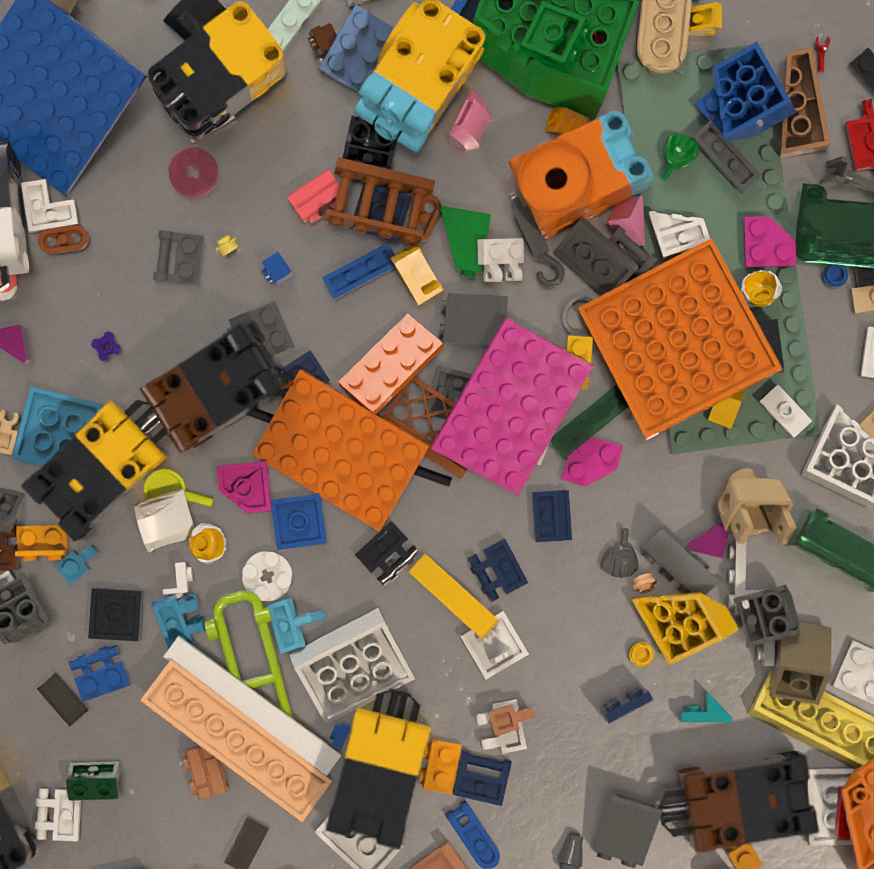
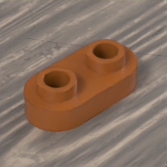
[417,195,442,243]
[38,225,89,254]

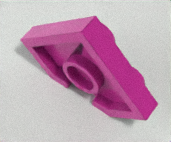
[744,216,796,268]
[561,432,624,487]
[217,461,272,513]

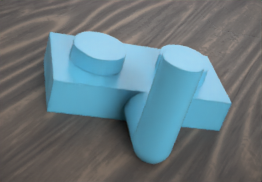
[267,598,326,654]

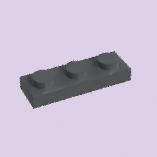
[692,120,761,193]

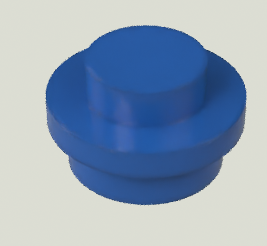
[823,263,848,288]

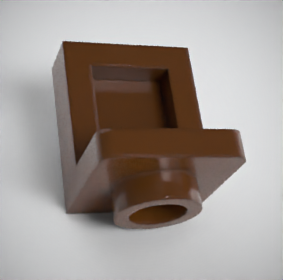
[307,23,337,56]

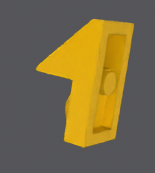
[689,2,722,35]

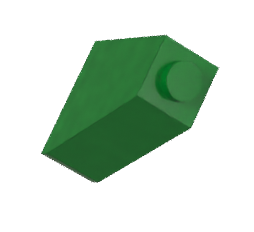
[441,206,491,279]

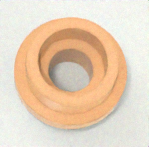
[633,573,657,594]

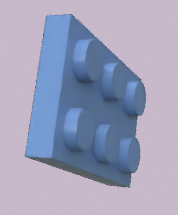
[318,4,394,94]

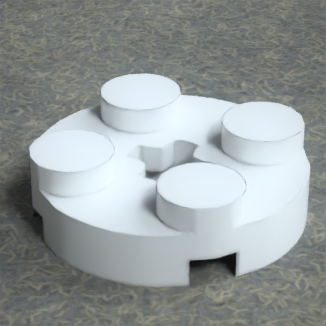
[242,551,293,601]

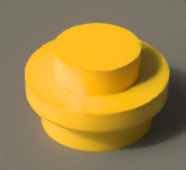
[629,642,654,667]

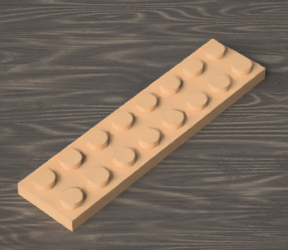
[140,660,332,823]

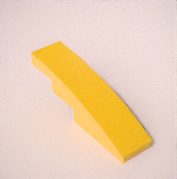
[408,554,499,640]

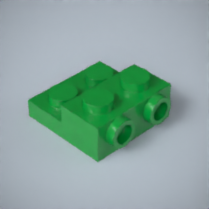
[521,1,592,69]

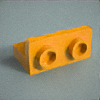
[15,525,69,561]
[419,739,462,795]

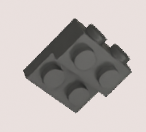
[226,301,295,357]

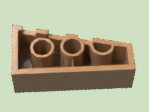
[780,47,830,158]

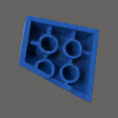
[713,42,797,142]

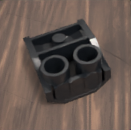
[163,0,226,41]
[343,115,398,170]

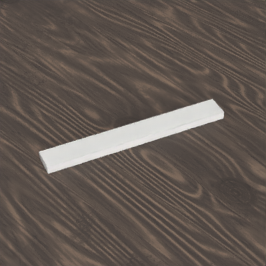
[163,636,342,776]

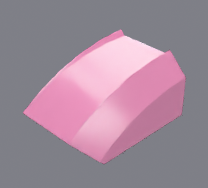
[449,89,493,152]

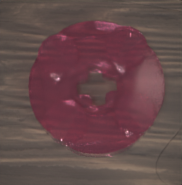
[168,147,218,198]

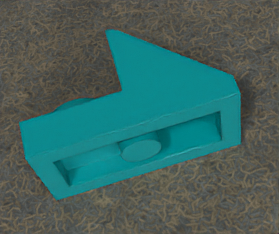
[679,691,732,722]

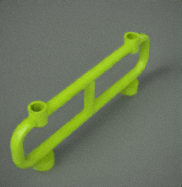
[204,591,299,756]

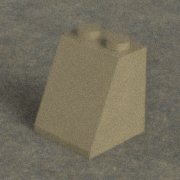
[769,622,831,705]

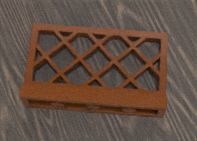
[382,376,468,479]

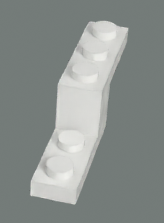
[728,539,775,666]

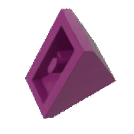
[0,325,31,365]
[686,522,729,558]

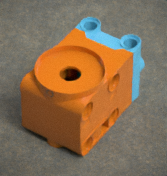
[508,111,654,238]

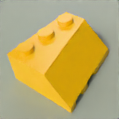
[632,593,739,666]

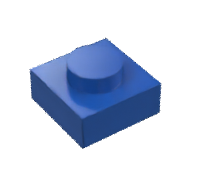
[329,721,351,750]

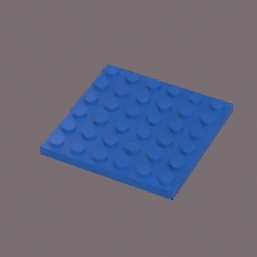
[0,0,147,196]

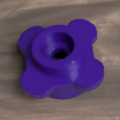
[91,332,121,361]

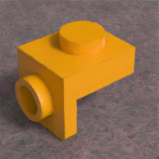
[545,107,589,135]

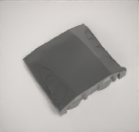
[0,573,49,644]
[733,584,799,647]

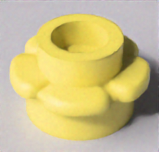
[215,234,239,256]

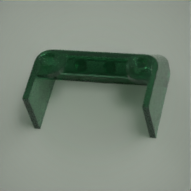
[785,508,874,594]

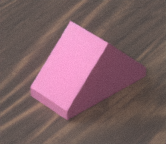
[608,196,645,248]

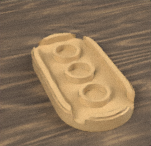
[637,0,692,74]

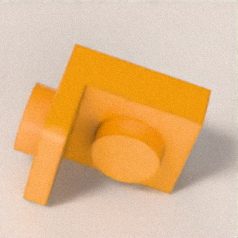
[725,843,763,869]

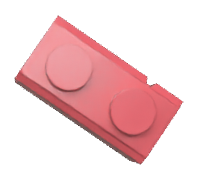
[287,169,339,224]

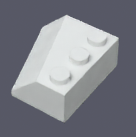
[801,404,874,508]

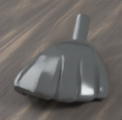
[601,528,638,578]

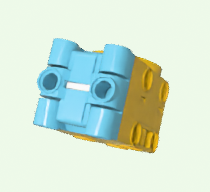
[353,0,485,153]

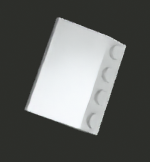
[289,608,415,725]

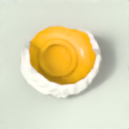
[741,270,782,307]
[188,523,226,564]

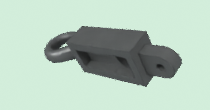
[509,192,565,287]

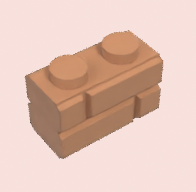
[182,746,230,800]

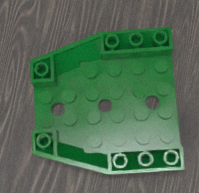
[472,0,639,120]

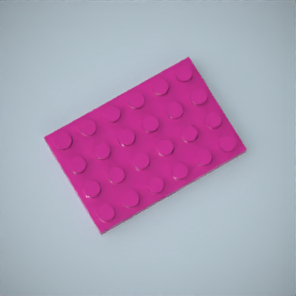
[431,317,594,495]

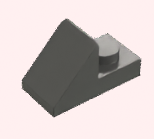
[0,488,25,534]

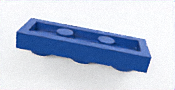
[322,243,395,300]

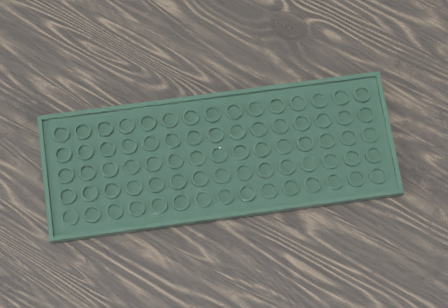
[617,43,821,455]

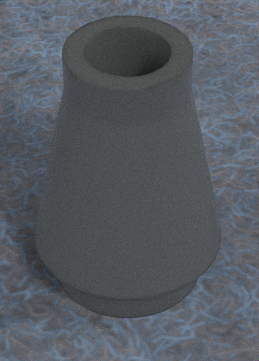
[558,835,583,869]

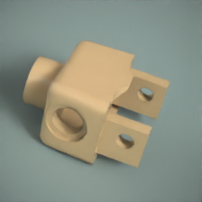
[717,468,797,544]

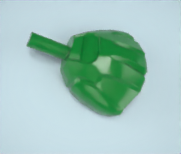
[661,134,699,181]

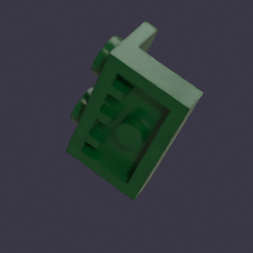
[66,761,120,801]

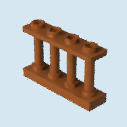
[323,157,435,245]

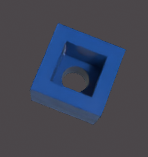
[261,252,293,285]

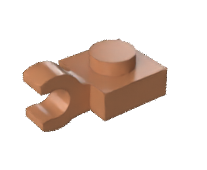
[488,705,534,736]

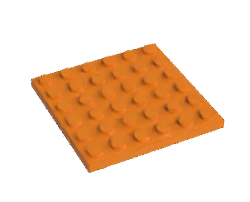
[578,238,782,440]

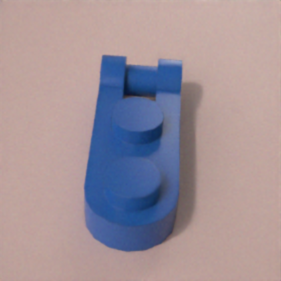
[445,800,500,869]

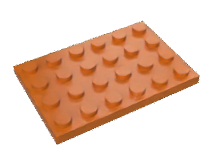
[252,369,430,532]

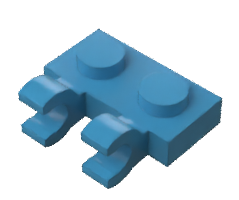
[152,593,206,649]

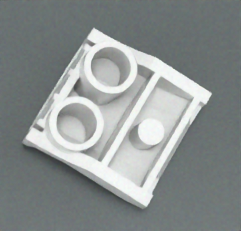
[134,488,195,553]

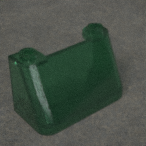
[795,183,874,268]

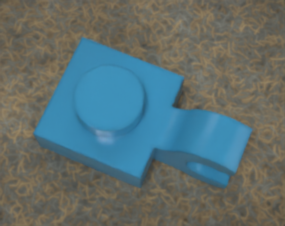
[54,545,99,586]

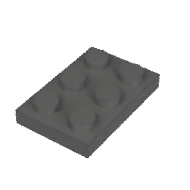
[553,217,639,295]

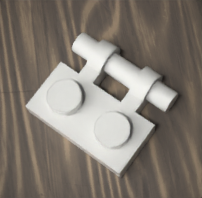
[34,788,81,842]

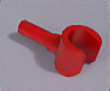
[813,36,830,72]

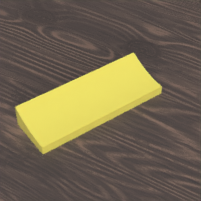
[747,666,874,769]

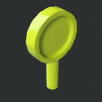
[144,469,214,507]

